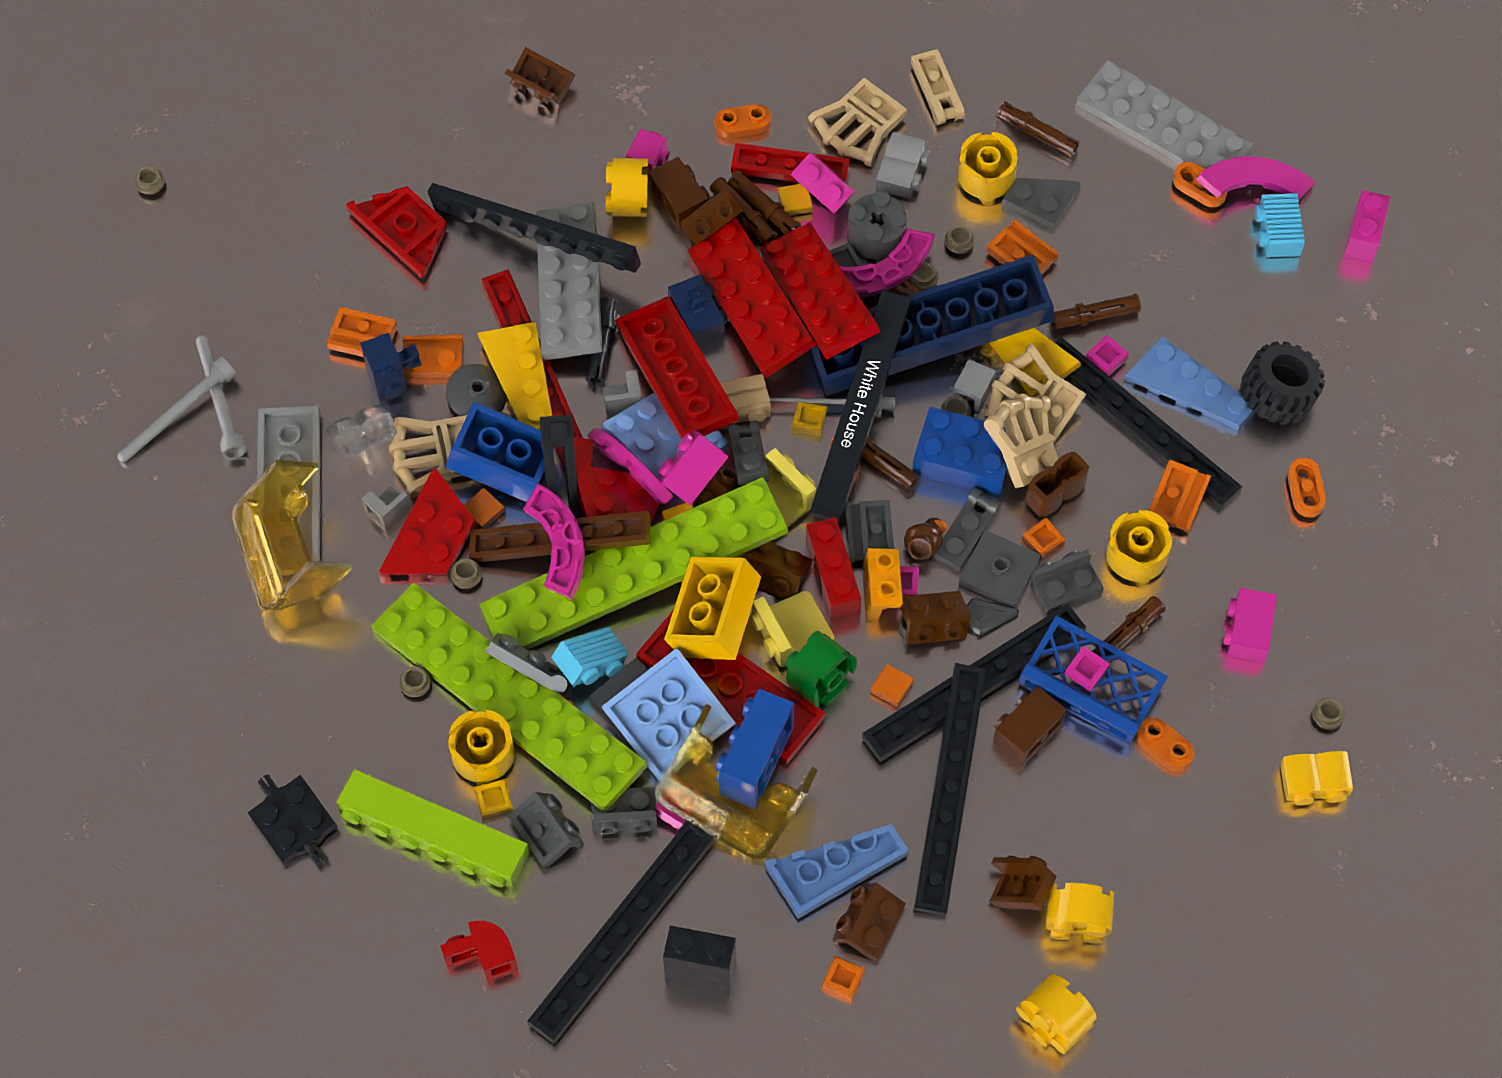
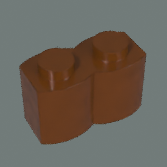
[1026,452,1090,517]

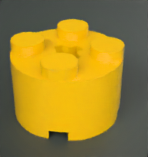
[958,132,1018,202]
[606,158,648,217]
[1106,510,1172,584]
[448,710,515,785]
[1045,883,1115,944]
[1016,974,1097,1054]

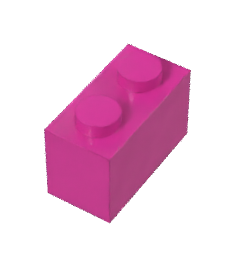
[790,152,855,214]
[1344,190,1391,264]
[657,430,729,505]
[1223,588,1277,663]

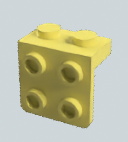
[766,448,816,528]
[750,591,834,668]

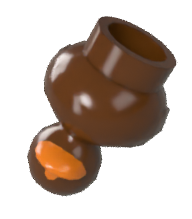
[904,517,947,560]

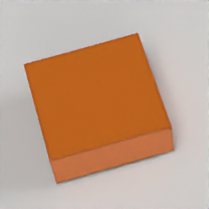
[464,488,505,529]
[1022,517,1066,560]
[870,664,914,708]
[822,956,865,1001]

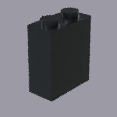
[663,925,737,994]

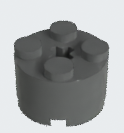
[847,191,907,262]

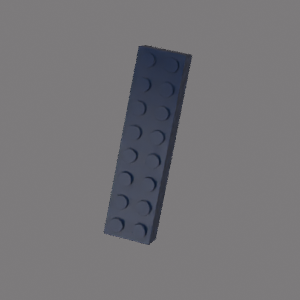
[807,254,1054,396]

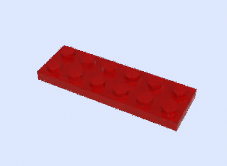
[687,218,816,378]
[758,222,880,360]
[614,296,739,440]
[636,609,825,765]

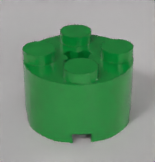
[785,631,857,707]

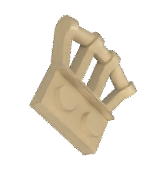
[808,78,907,167]
[983,344,1086,444]
[984,393,1059,489]
[388,415,467,498]

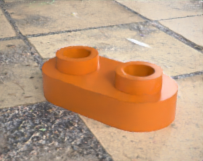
[714,104,771,139]
[1173,162,1228,207]
[1287,458,1326,517]
[1136,717,1194,772]

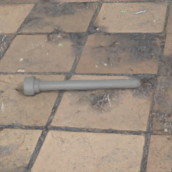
[196,335,247,459]
[117,356,237,462]

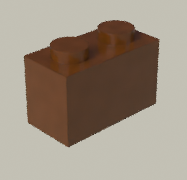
[648,157,711,229]
[994,686,1067,765]

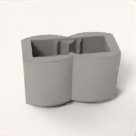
[876,132,930,199]

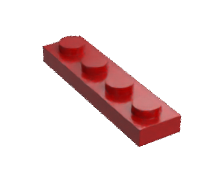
[731,143,850,183]

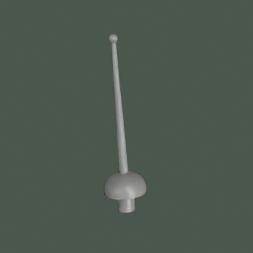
[769,395,896,418]

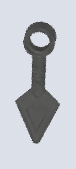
[899,598,1019,638]

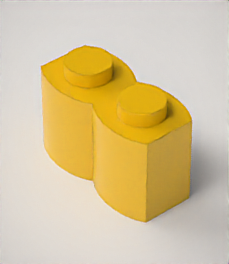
[1280,751,1353,805]

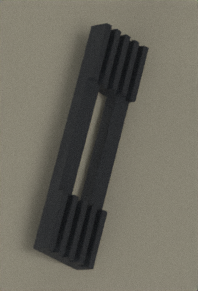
[540,415,580,518]

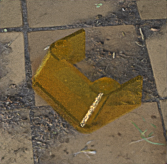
[232,460,352,611]
[655,704,817,859]

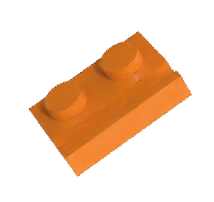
[986,219,1059,274]
[326,307,398,357]
[402,334,463,379]
[1148,460,1211,533]

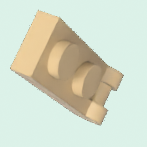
[911,49,965,126]

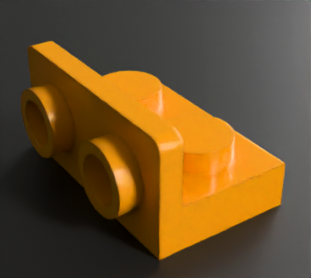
[862,548,903,621]

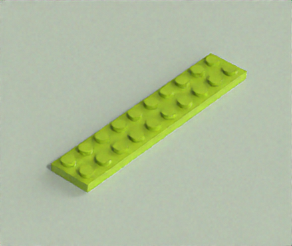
[479,477,789,650]
[371,582,647,813]

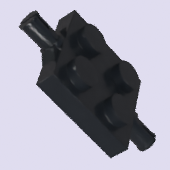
[247,774,338,866]

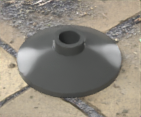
[446,364,506,416]

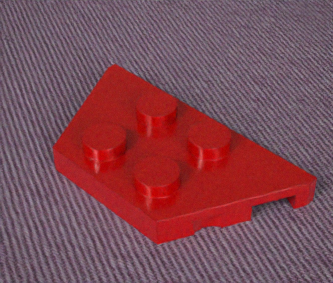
[346,186,447,279]
[378,468,476,577]

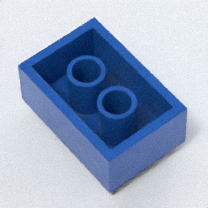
[445,402,555,502]
[912,407,1008,498]
[716,688,794,810]

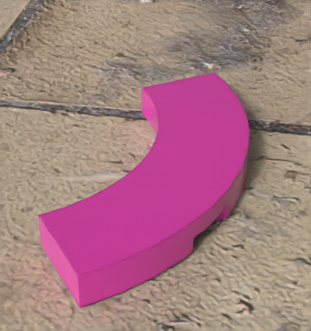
[1196,156,1316,200]
[839,228,935,297]
[587,428,674,504]
[523,484,585,600]

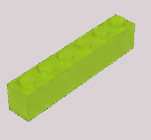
[336,769,530,888]

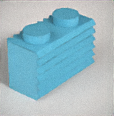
[1254,193,1305,258]
[551,627,629,687]

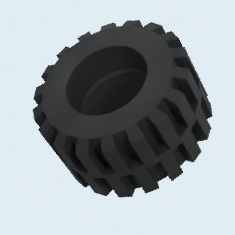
[1240,341,1325,424]

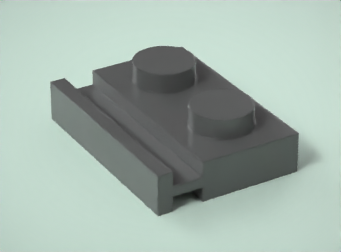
[845,500,894,563]

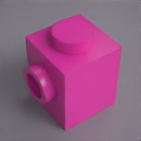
[626,128,670,179]

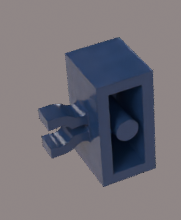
[668,275,728,346]
[360,332,422,401]

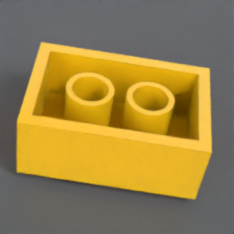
[664,557,761,660]

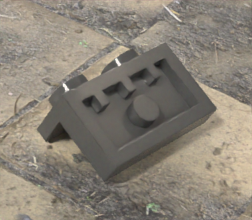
[1030,549,1104,615]
[591,787,657,834]
[508,791,583,867]

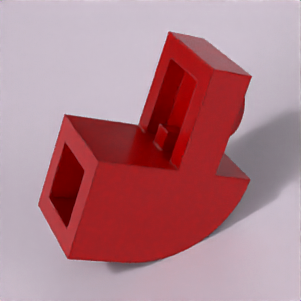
[440,921,518,980]

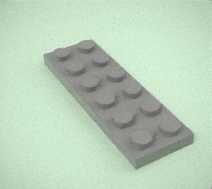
[1076,60,1253,169]
[536,202,602,360]
[256,405,320,578]

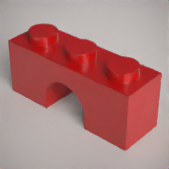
[806,517,862,622]

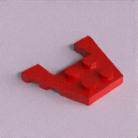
[574,437,668,525]

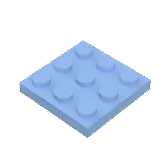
[601,393,730,479]
[602,648,736,783]

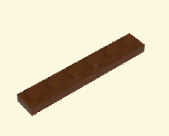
[469,511,651,563]

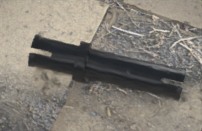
[586,297,618,385]

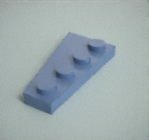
[1124,337,1256,431]
[764,824,909,919]

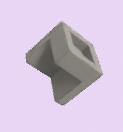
[954,359,996,412]
[603,370,641,416]
[361,487,412,531]

